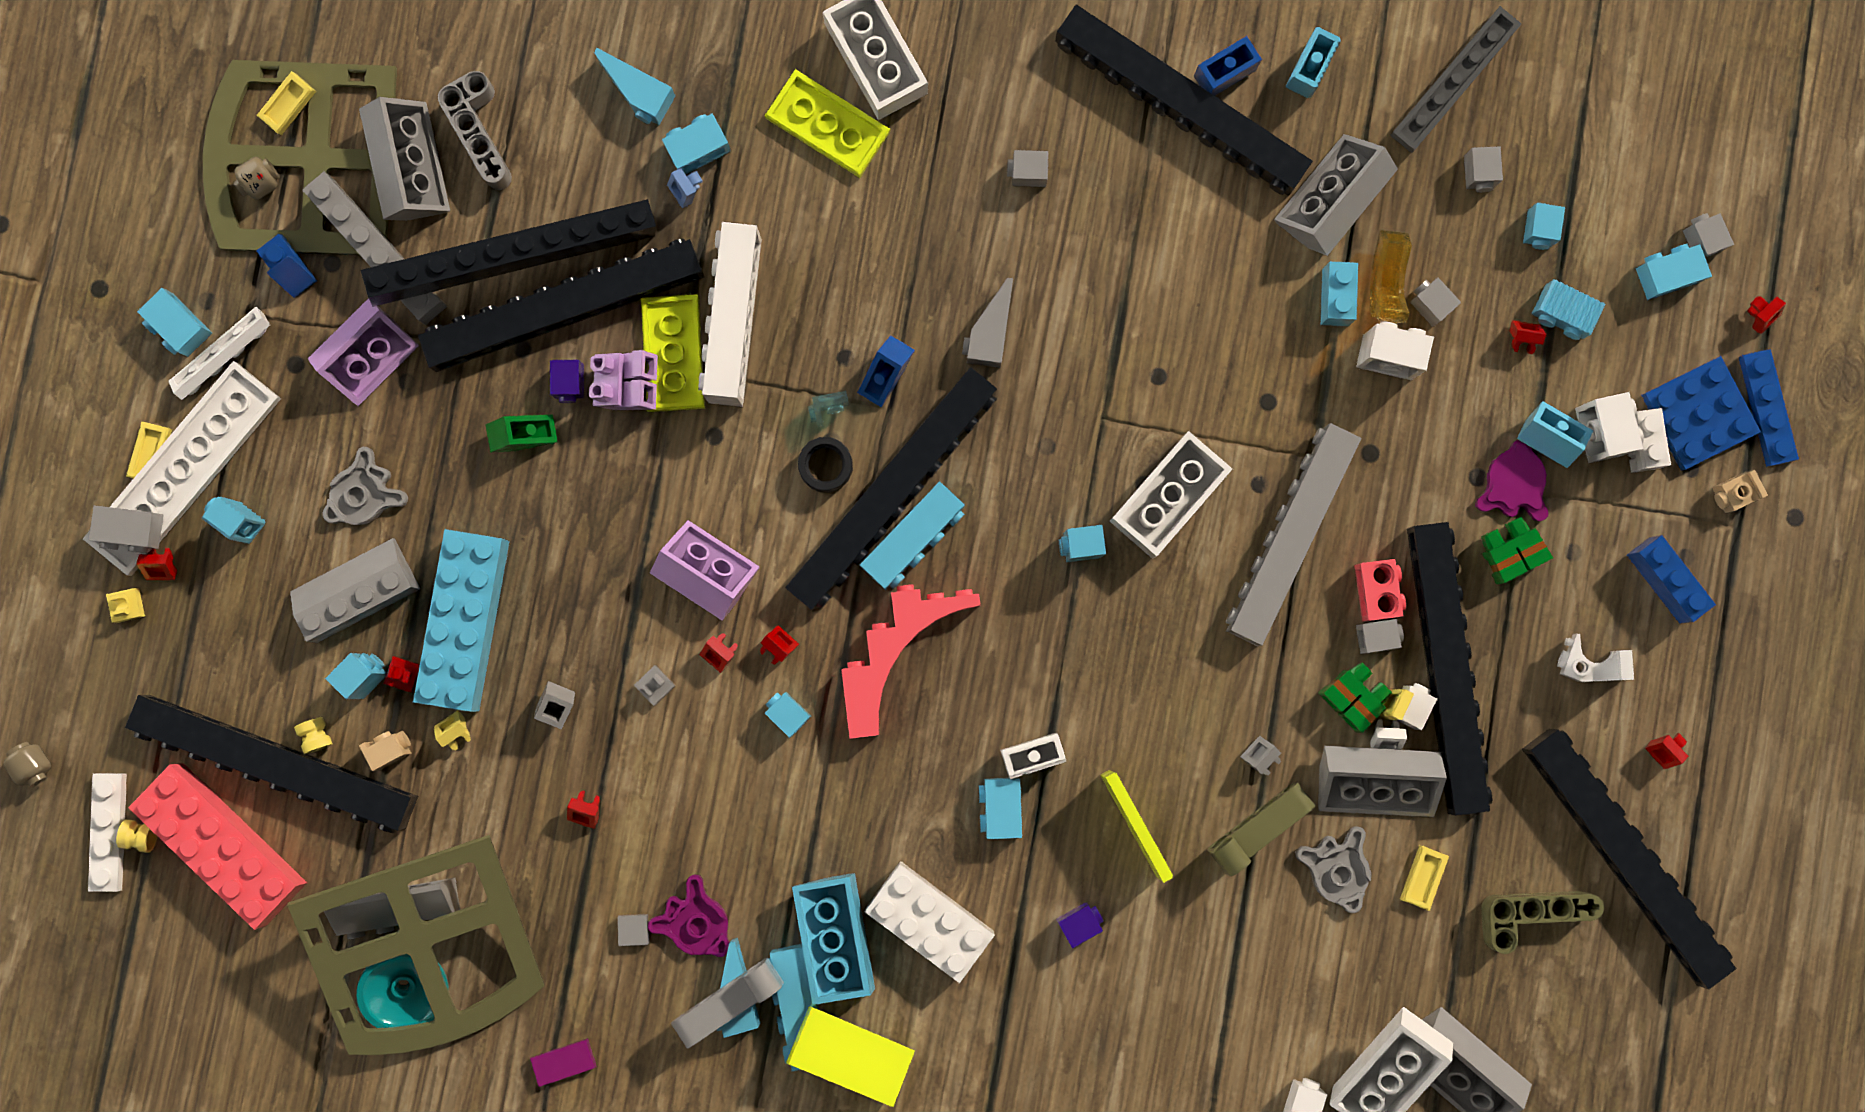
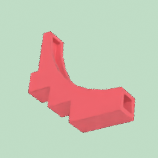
[841,585,980,739]

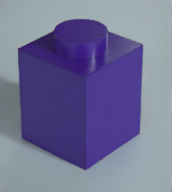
[550,360,584,403]
[1056,902,1104,948]

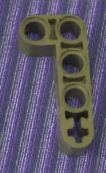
[1208,782,1315,877]
[1481,891,1604,954]

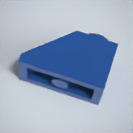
[857,335,915,407]

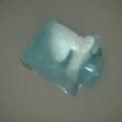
[808,391,849,428]

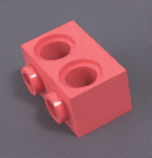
[1354,559,1406,622]

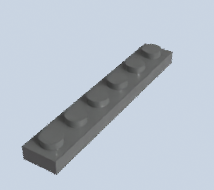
[1390,6,1522,153]

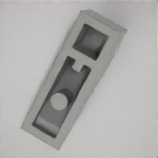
[962,278,1013,368]

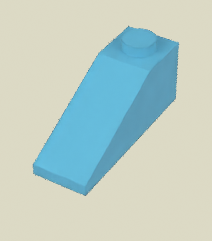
[594,48,675,125]
[717,938,761,1038]

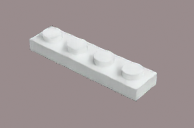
[168,307,270,400]
[88,773,127,892]

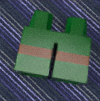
[1481,517,1553,585]
[1318,663,1392,733]

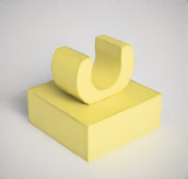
[106,588,145,623]
[434,710,471,751]

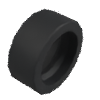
[798,437,853,493]

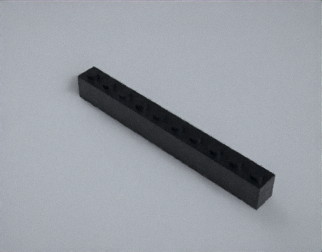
[1055,4,1313,196]
[360,199,656,307]
[418,238,704,372]
[785,367,997,611]
[1407,522,1493,816]
[125,695,418,833]
[1522,729,1737,990]

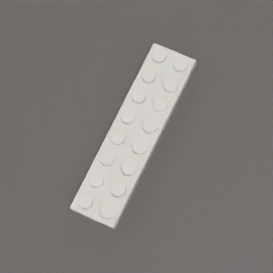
[83,361,281,576]

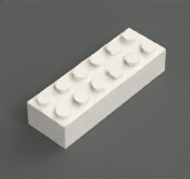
[698,222,762,407]

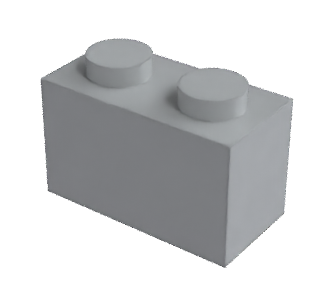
[89,506,164,553]

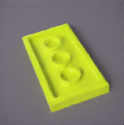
[765,69,890,178]
[641,294,705,412]
[1100,770,1173,883]
[786,1006,915,1107]

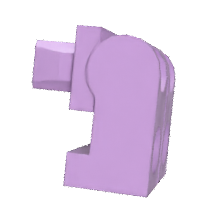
[589,350,658,410]

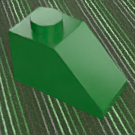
[485,414,558,453]

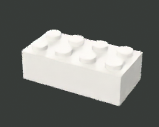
[823,0,928,120]
[1110,431,1232,559]
[865,861,995,983]
[1330,1007,1453,1112]

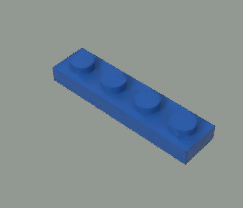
[1738,349,1799,467]

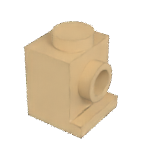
[1712,470,1768,513]
[359,731,411,771]

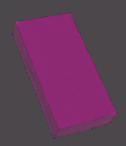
[530,1038,597,1087]

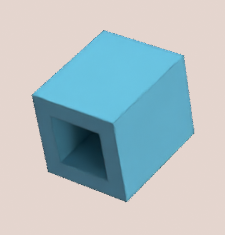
[1523,203,1565,250]
[765,692,811,738]

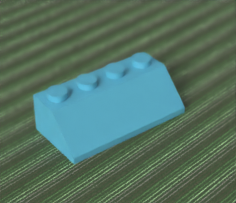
[792,873,875,1005]

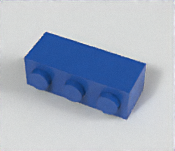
[1627,535,1716,623]

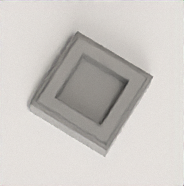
[618,914,649,946]

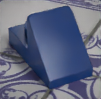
[257,234,317,298]

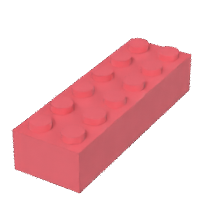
[128,763,307,930]

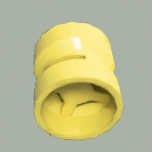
[294,717,332,755]
[116,819,158,853]

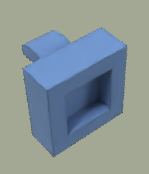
[667,168,703,208]

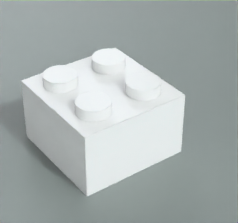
[1356,321,1434,380]
[1575,392,1644,463]

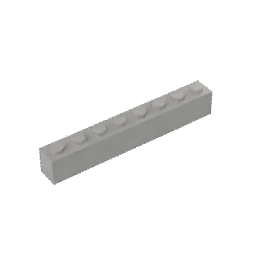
[1226,423,1362,646]

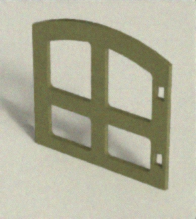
[203,60,397,256]
[287,835,544,1055]

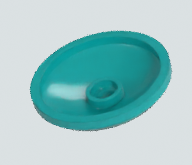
[356,954,449,1028]

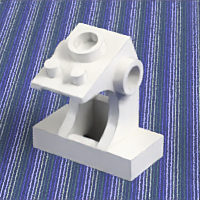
[1557,634,1634,682]

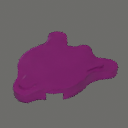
[1475,440,1549,522]
[648,874,730,957]

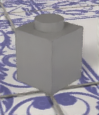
[1464,147,1503,193]
[1007,150,1048,187]
[1683,213,1734,258]
[1410,278,1461,327]
[1356,619,1404,654]
[534,681,575,729]

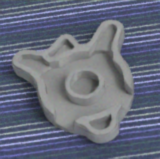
[323,447,408,525]
[1295,826,1371,913]

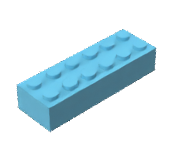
[413,529,510,712]

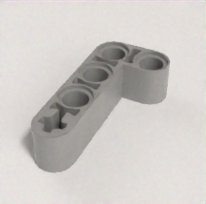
[438,71,512,190]
[671,957,784,1049]

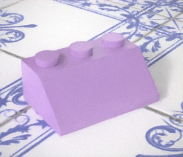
[308,299,419,406]
[650,520,759,620]

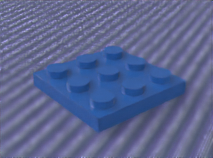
[1641,356,1761,471]

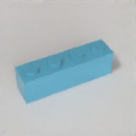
[860,481,965,590]
[768,944,819,1071]

